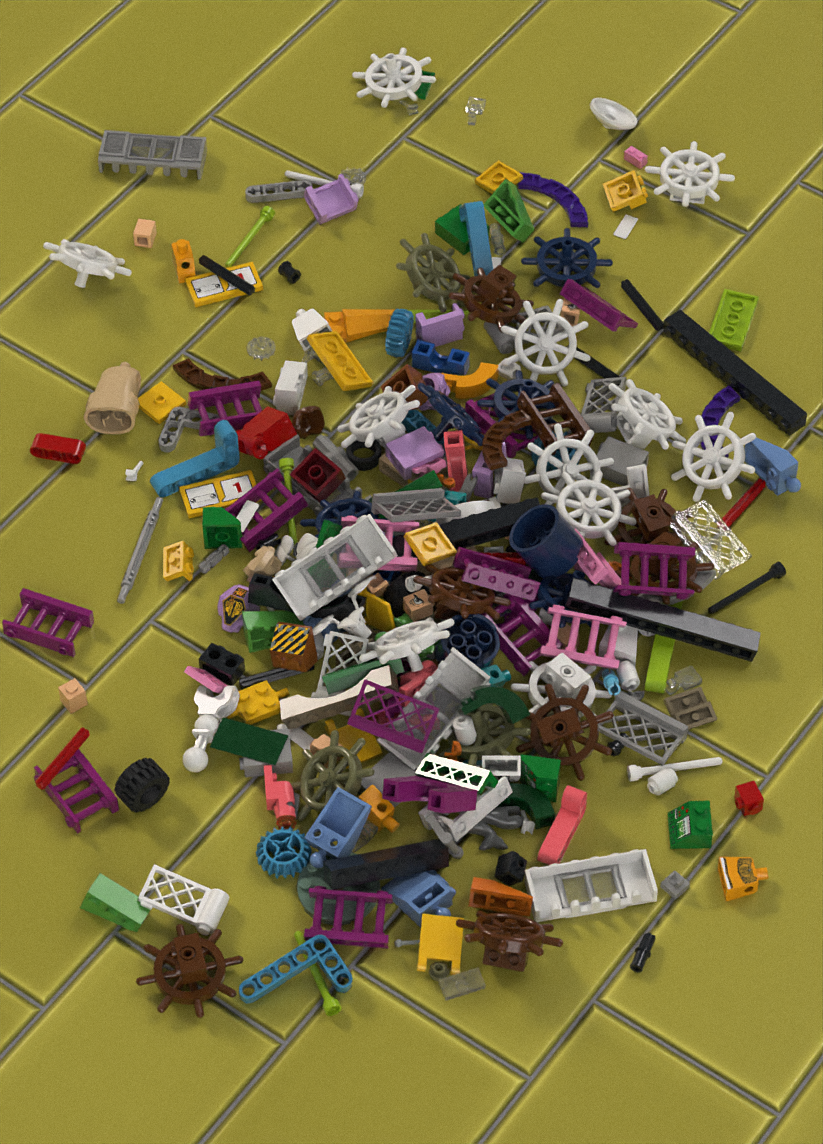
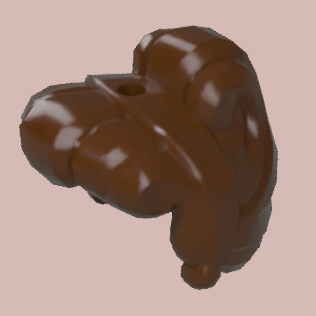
[292,406,325,439]

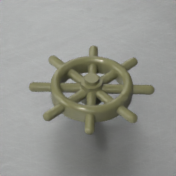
[396,233,471,313]
[431,703,531,766]
[291,730,375,821]

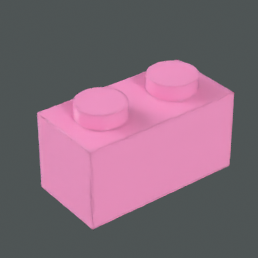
[624,146,648,169]

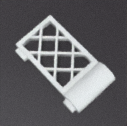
[311,631,369,716]
[137,864,230,936]

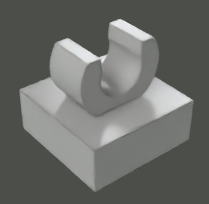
[660,871,690,900]

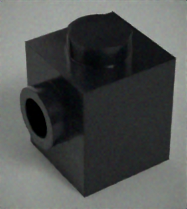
[494,851,527,886]

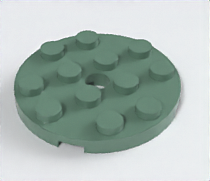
[297,852,380,925]

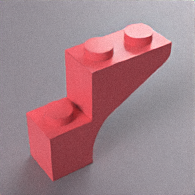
[444,430,470,502]

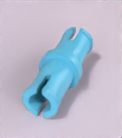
[602,669,621,695]

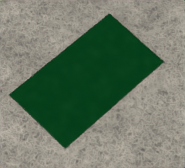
[210,718,289,765]

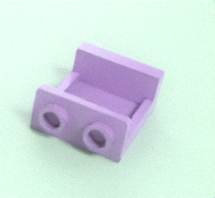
[303,174,359,225]
[416,303,465,347]
[386,426,445,480]
[472,442,507,499]

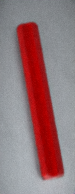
[718,478,766,531]
[35,727,90,790]

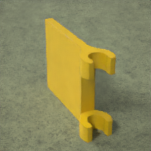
[358,586,396,632]
[324,708,383,769]
[417,914,464,975]

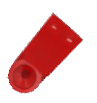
[236,406,297,459]

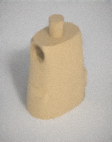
[84,362,141,434]

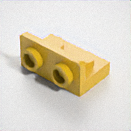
[163,541,194,581]

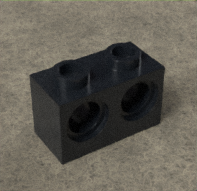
[199,643,245,686]

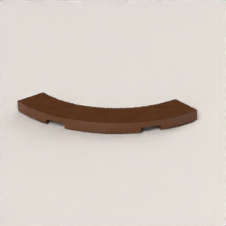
[173,358,272,391]
[482,410,532,470]

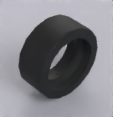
[346,439,381,471]

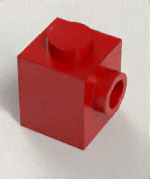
[734,780,764,816]

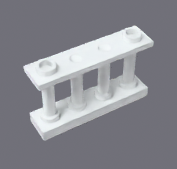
[418,765,513,842]

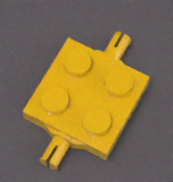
[226,680,289,725]

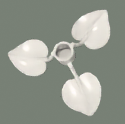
[266,533,318,611]
[312,575,377,642]

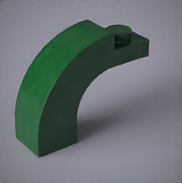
[456,685,531,724]
[498,783,555,830]

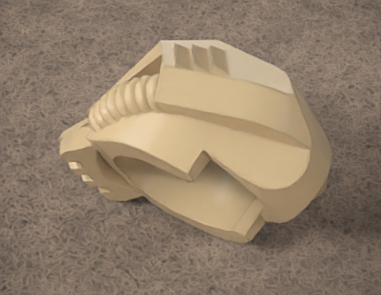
[243,546,282,583]

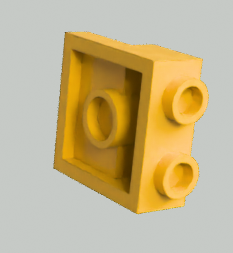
[603,170,649,212]

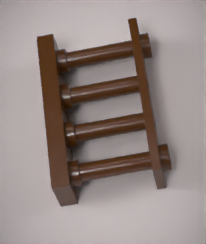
[517,383,594,456]

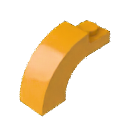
[441,362,499,399]

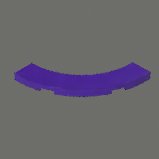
[518,172,588,227]
[700,386,740,458]

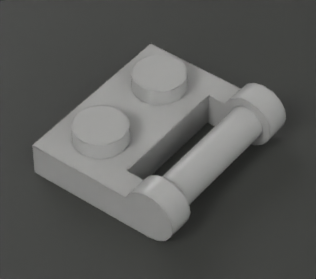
[426,814,464,859]

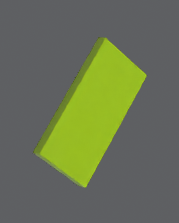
[709,289,759,351]

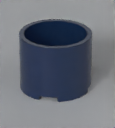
[509,504,583,578]
[434,614,500,669]

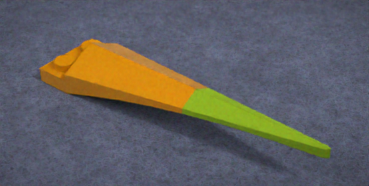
[324,309,469,343]

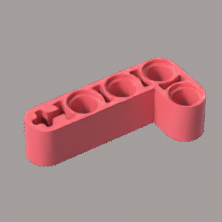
[537,785,587,865]

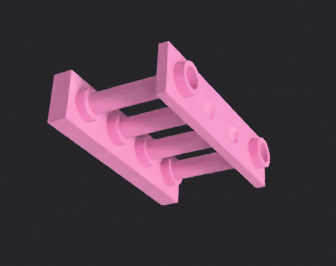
[338,516,419,572]
[575,528,621,590]
[539,605,627,670]

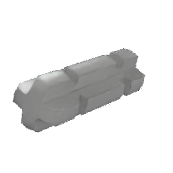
[198,544,229,574]

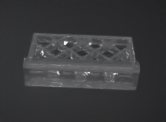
[670,499,752,580]

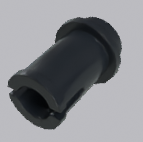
[256,533,281,550]
[607,732,629,757]

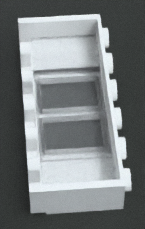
[377,647,491,771]

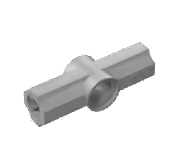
[313,434,358,481]

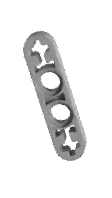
[245,180,312,203]

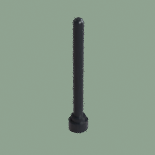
[708,561,786,614]

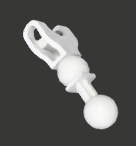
[183,685,240,773]

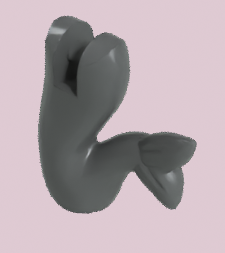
[468,806,523,850]

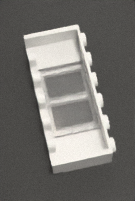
[272,514,398,621]
[524,849,658,922]

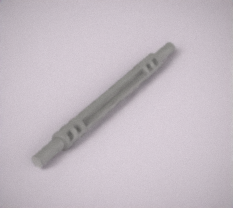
[117,497,163,604]

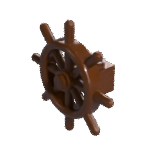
[448,264,534,333]
[604,488,695,565]
[615,532,714,605]
[413,564,511,620]
[516,684,614,781]
[456,910,563,972]
[136,924,244,1018]

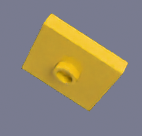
[474,160,523,194]
[138,381,186,424]
[404,522,457,566]

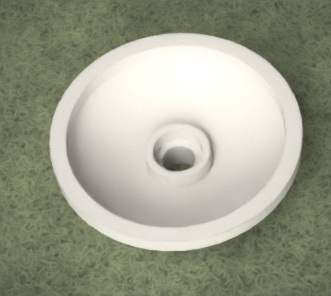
[590,98,638,130]

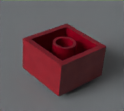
[289,448,346,503]

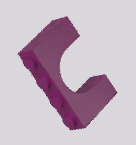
[382,776,477,813]

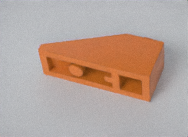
[468,877,533,917]

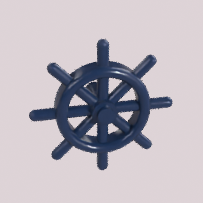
[521,228,613,288]
[477,370,557,439]
[417,383,484,446]
[300,491,388,555]
[529,570,592,628]

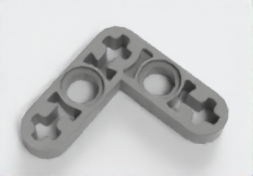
[159,407,220,452]

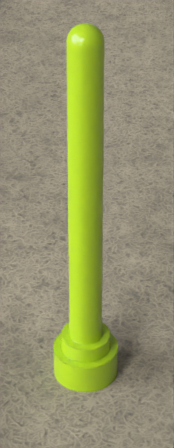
[225,206,275,268]
[279,458,297,545]
[294,931,342,1016]

